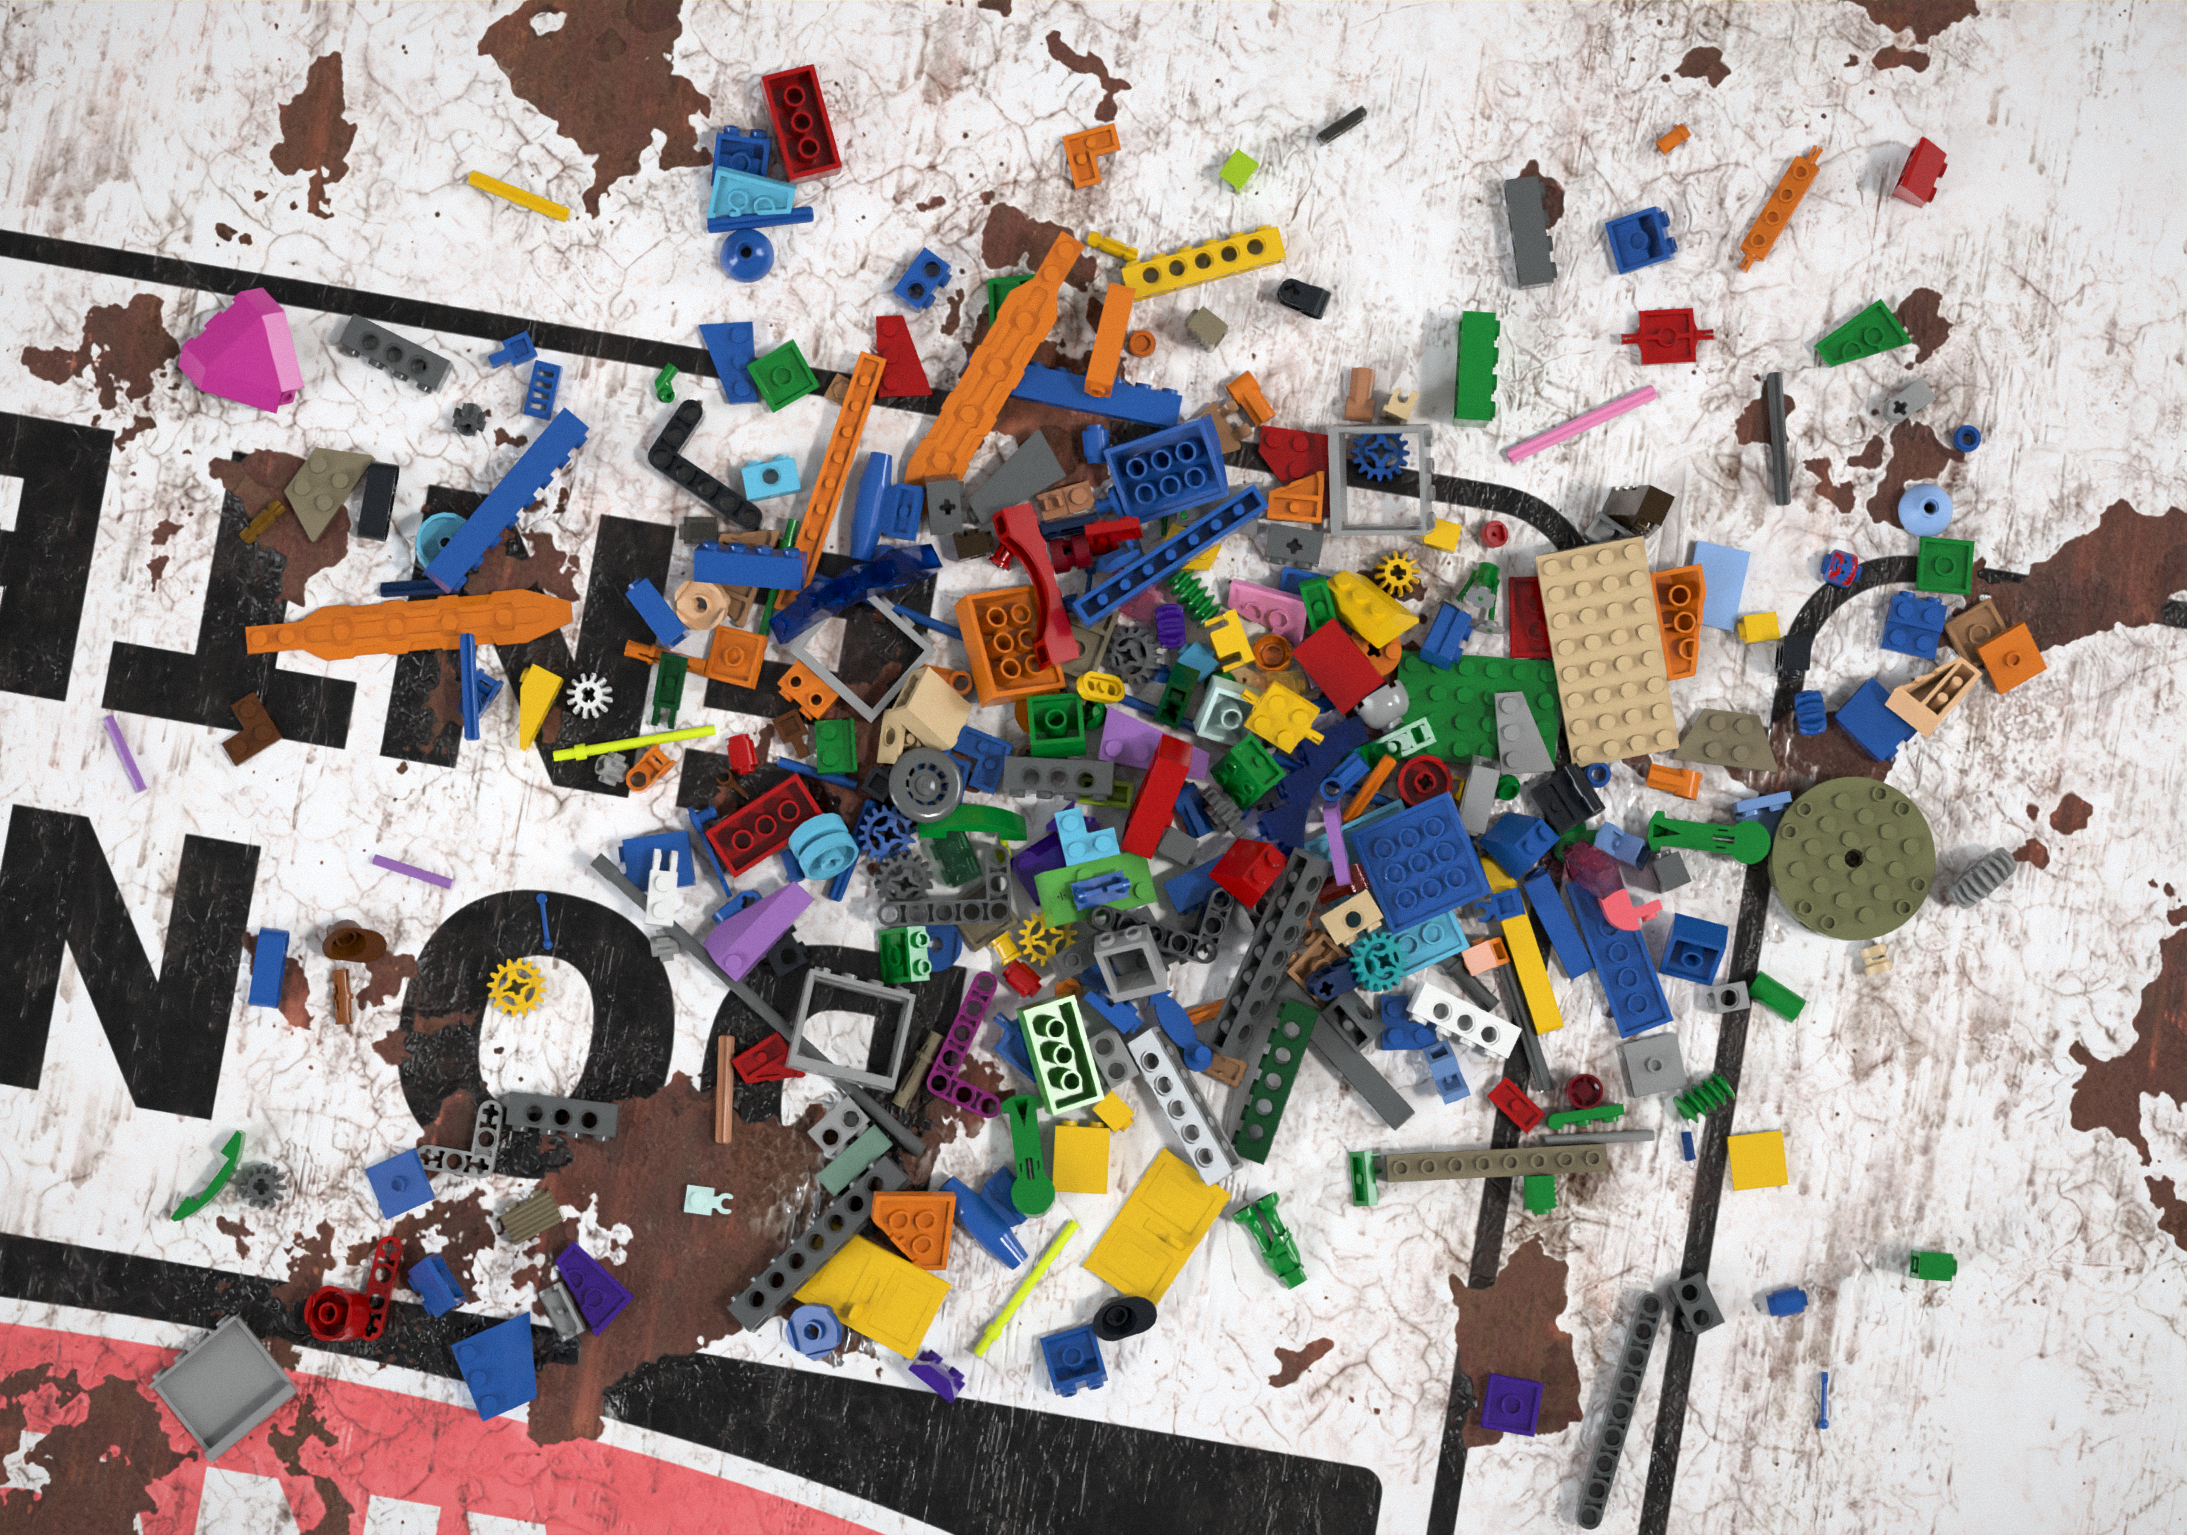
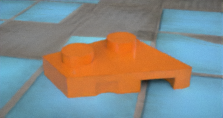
[1266,471,1325,524]

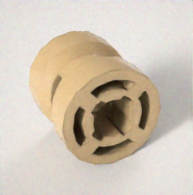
[1859,943,1893,976]

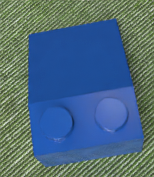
[408,1253,468,1318]

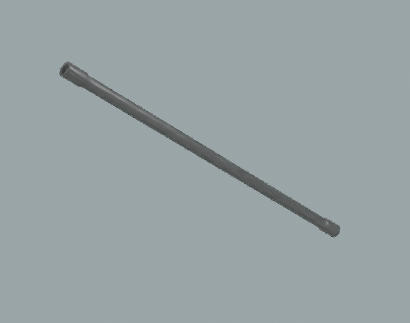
[590,853,927,1157]

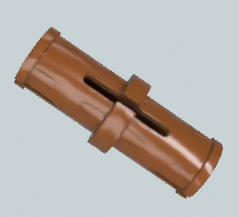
[331,969,354,1025]

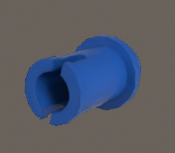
[779,849,806,883]

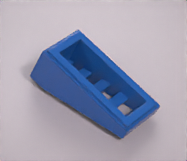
[523,360,563,421]

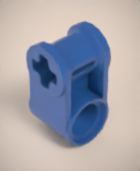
[458,668,504,720]
[711,890,763,925]

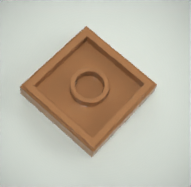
[1943,598,2008,668]

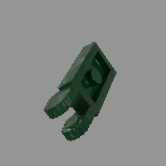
[651,651,689,730]

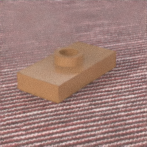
[1199,1040,1249,1089]

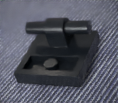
[1530,763,1606,837]

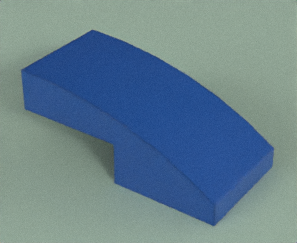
[1093,547,1142,573]

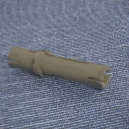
[892,1030,946,1110]

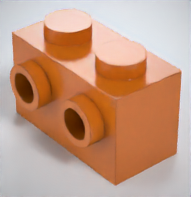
[777,659,840,721]

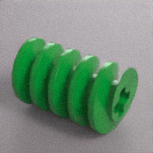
[1164,569,1222,629]
[1673,1072,1735,1125]

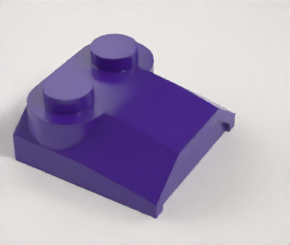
[1010,832,1067,907]
[908,1349,966,1403]

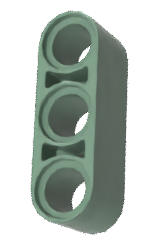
[816,1124,893,1197]

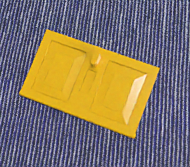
[1083,1147,1232,1307]
[793,1222,952,1360]

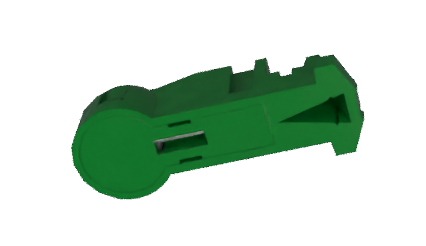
[1647,810,1771,864]
[1001,1094,1056,1219]

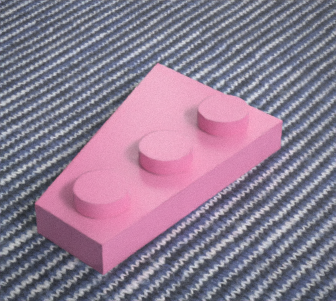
[1227,578,1308,648]

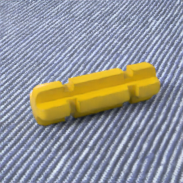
[1087,231,1139,262]

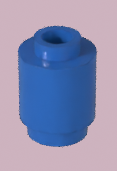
[1082,424,1110,464]
[1766,1285,1808,1318]

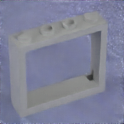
[1328,424,1436,536]
[789,577,936,723]
[785,966,916,1093]

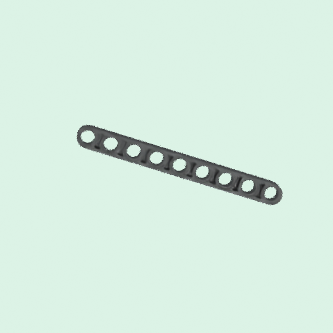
[1575,1292,1664,1530]

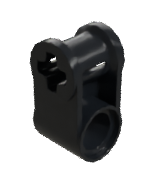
[1277,278,1331,320]

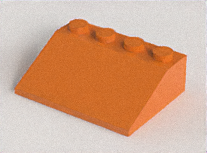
[954,585,1066,708]

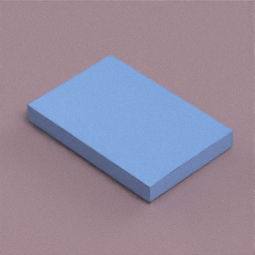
[1691,540,1751,632]

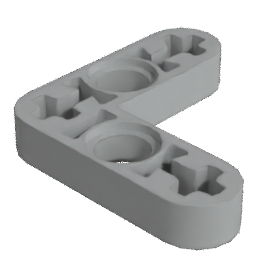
[416,1100,504,1179]

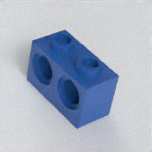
[893,247,952,313]

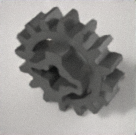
[1106,626,1163,685]
[1200,785,1247,839]
[874,850,933,903]

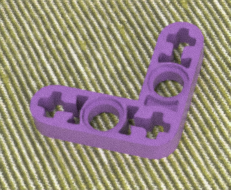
[1323,799,1351,886]

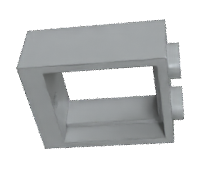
[1458,754,1501,836]
[1094,924,1167,1003]

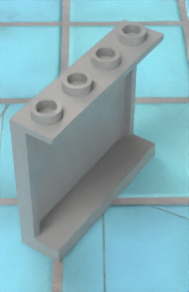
[149,1314,301,1463]

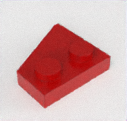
[731,1031,806,1084]

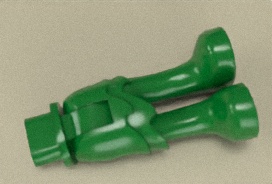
[1231,1191,1308,1290]

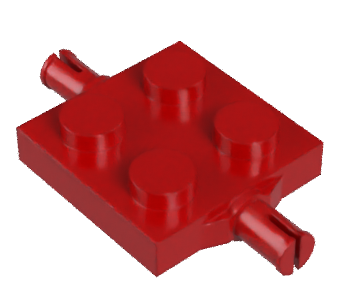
[1621,308,1714,366]

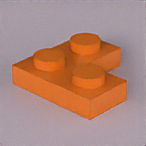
[1062,123,1121,190]

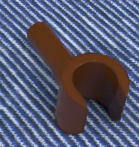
[716,769,751,800]

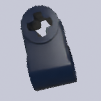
[1305,956,1362,1001]

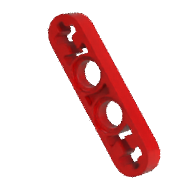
[361,1236,403,1341]

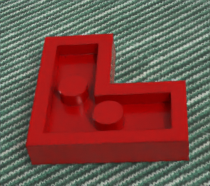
[1084,516,1143,556]

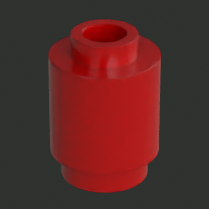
[727,734,759,775]
[1002,959,1042,998]

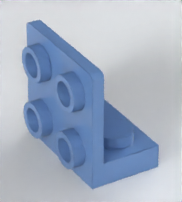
[1732,791,1792,838]

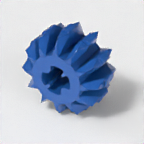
[1794,690,1827,736]

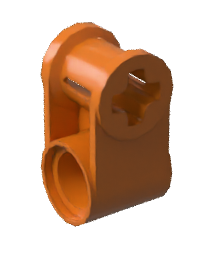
[626,743,677,794]

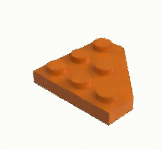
[871,1191,956,1270]

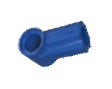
[1320,751,1371,801]
[1174,782,1214,839]

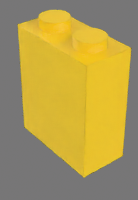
[1052,1120,1110,1194]

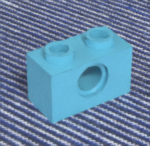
[741,454,802,503]

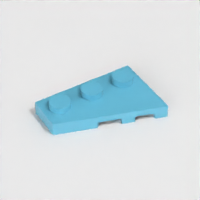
[707,166,797,218]

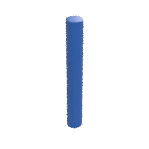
[777,756,858,790]

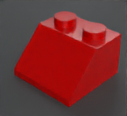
[1892,136,1948,208]
[1208,838,1289,910]

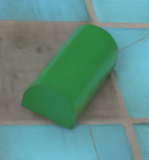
[1747,970,1806,1023]

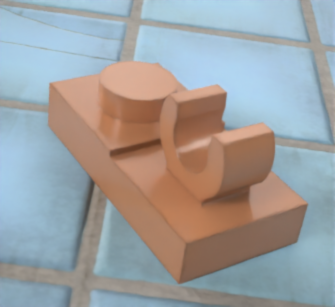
[1036,480,1095,522]

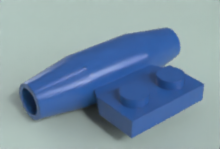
[849,452,926,562]
[938,1165,1028,1271]

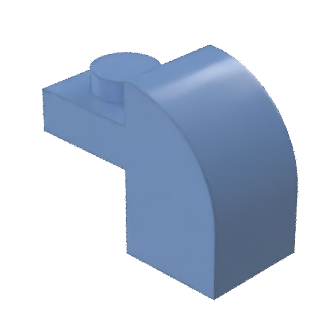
[1594,821,1651,871]
[1422,1039,1471,1105]

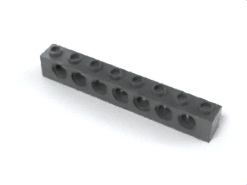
[1205,847,1333,1060]
[727,1155,912,1333]

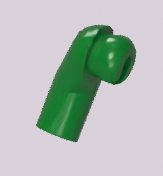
[654,362,679,403]

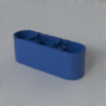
[249,927,290,1009]

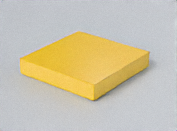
[1726,1130,1789,1191]

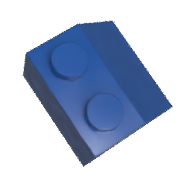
[1478,812,1560,881]
[1659,913,1728,986]

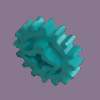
[1349,932,1409,992]

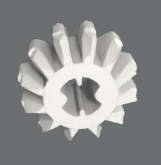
[567,673,613,719]

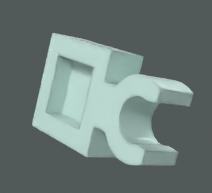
[684,1184,734,1216]

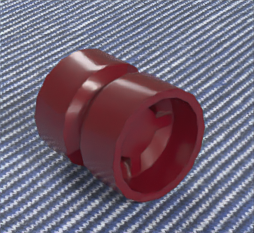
[1048,533,1093,575]
[1564,1074,1603,1109]

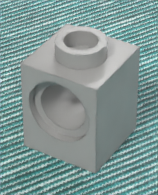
[1707,981,1751,1014]

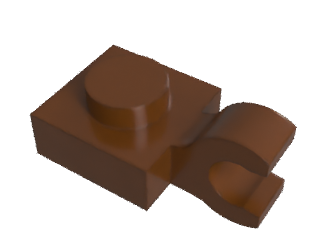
[772,708,810,759]

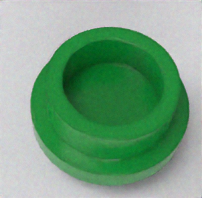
[1495,775,1520,801]

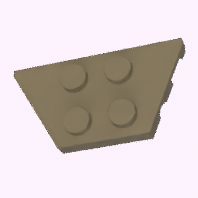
[284,447,376,544]
[1061,610,1120,708]
[1672,708,1778,773]

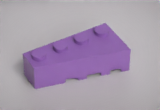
[1098,706,1210,782]

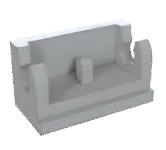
[538,1281,587,1342]

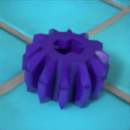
[1155,604,1186,650]

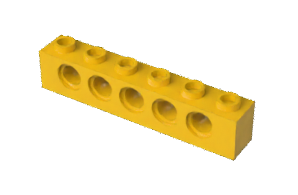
[1121,224,1286,303]

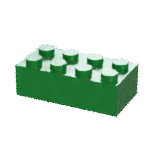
[1453,311,1500,428]

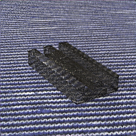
[1316,105,1367,147]

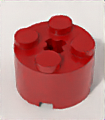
[1396,755,1453,808]
[304,1285,369,1342]

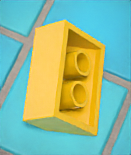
[1327,570,1419,649]

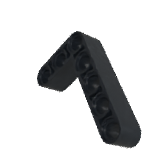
[648,399,764,531]
[1086,887,1234,964]

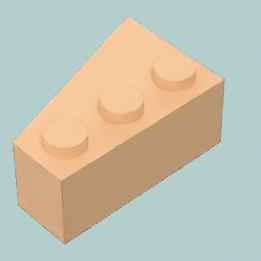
[1885,657,1983,739]

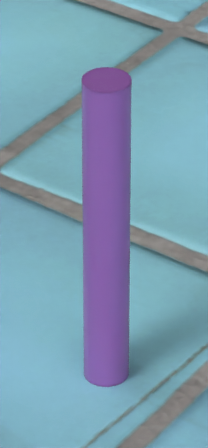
[103,715,147,793]
[372,854,453,890]

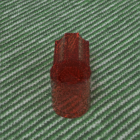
[1318,862,1371,905]

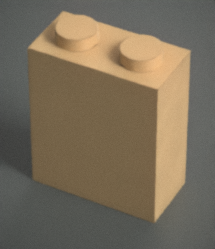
[890,666,973,751]

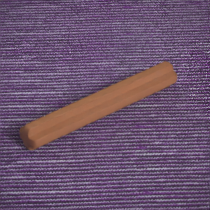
[715,1035,735,1144]

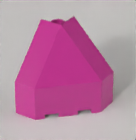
[178,287,305,414]

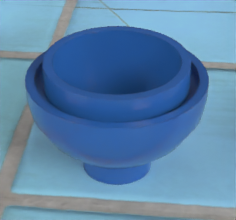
[720,229,774,283]

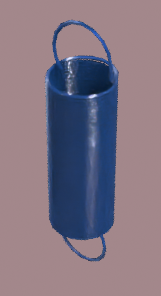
[1681,1123,1696,1169]

